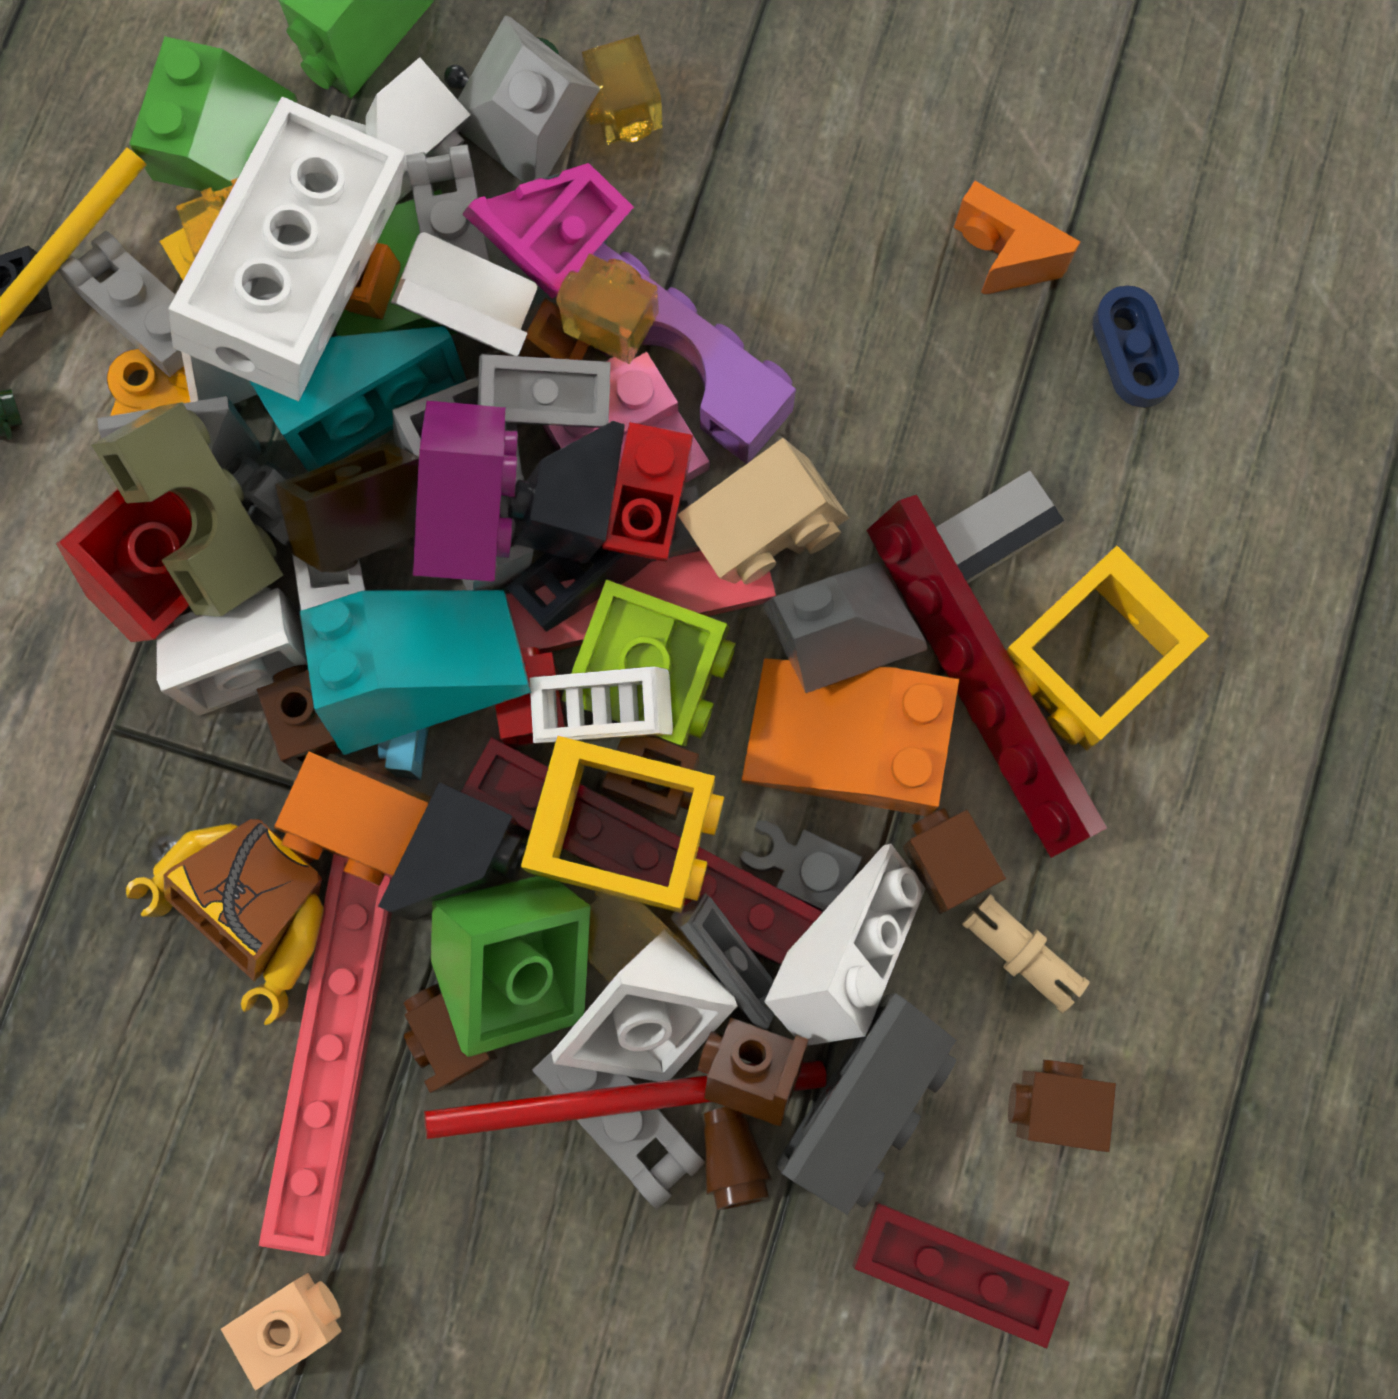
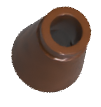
[703,1107,772,1210]

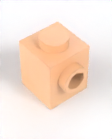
[221,1273,342,1391]

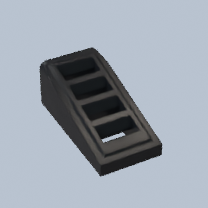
[506,544,650,632]

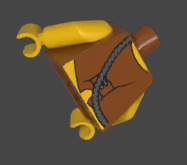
[126,818,325,1025]

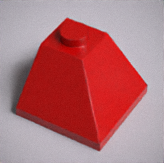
[56,488,192,642]

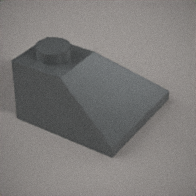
[763,562,927,693]

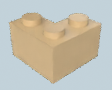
[677,438,849,584]

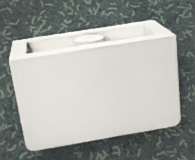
[391,232,537,356]

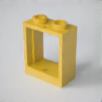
[1006,546,1209,751]
[521,735,724,913]

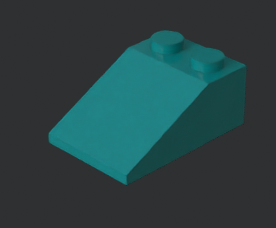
[249,326,467,472]
[300,590,531,755]

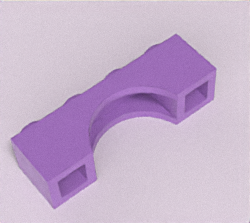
[556,243,796,464]

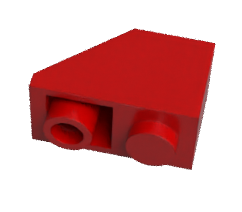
[603,422,693,562]

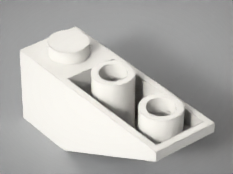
[764,844,926,1046]

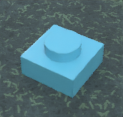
[378,727,429,780]

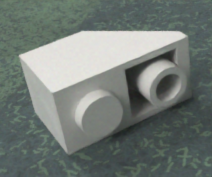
[366,58,471,202]

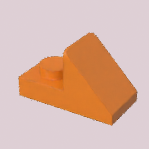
[954,181,1080,294]

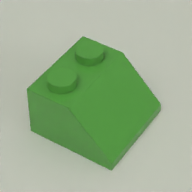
[129,36,298,197]
[431,876,591,1057]

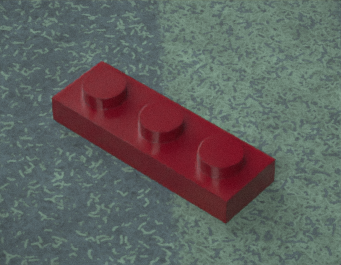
[852,1201,1070,1349]

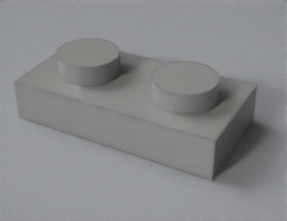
[478,354,611,428]

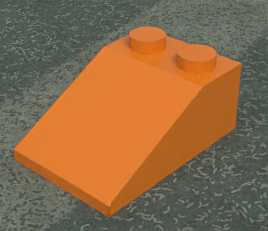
[741,658,959,816]

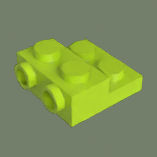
[561,580,736,747]

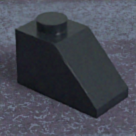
[508,421,625,563]

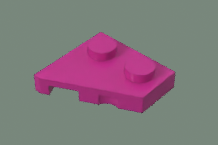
[462,163,634,299]

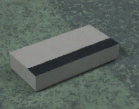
[936,471,1065,583]

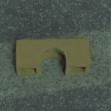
[91,402,283,617]

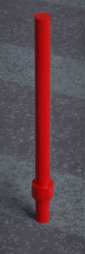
[424,1061,826,1139]

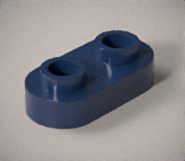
[1093,285,1179,408]

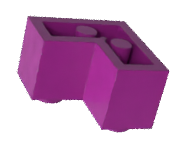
[413,400,517,582]

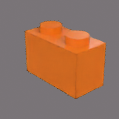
[274,751,429,886]

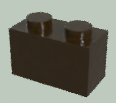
[275,442,419,573]

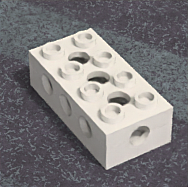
[168,97,406,401]

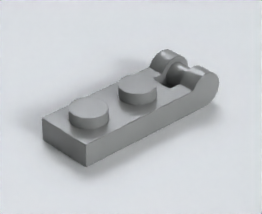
[406,144,490,262]
[58,231,184,377]
[532,1050,706,1210]

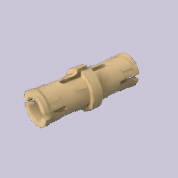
[962,893,1090,1013]

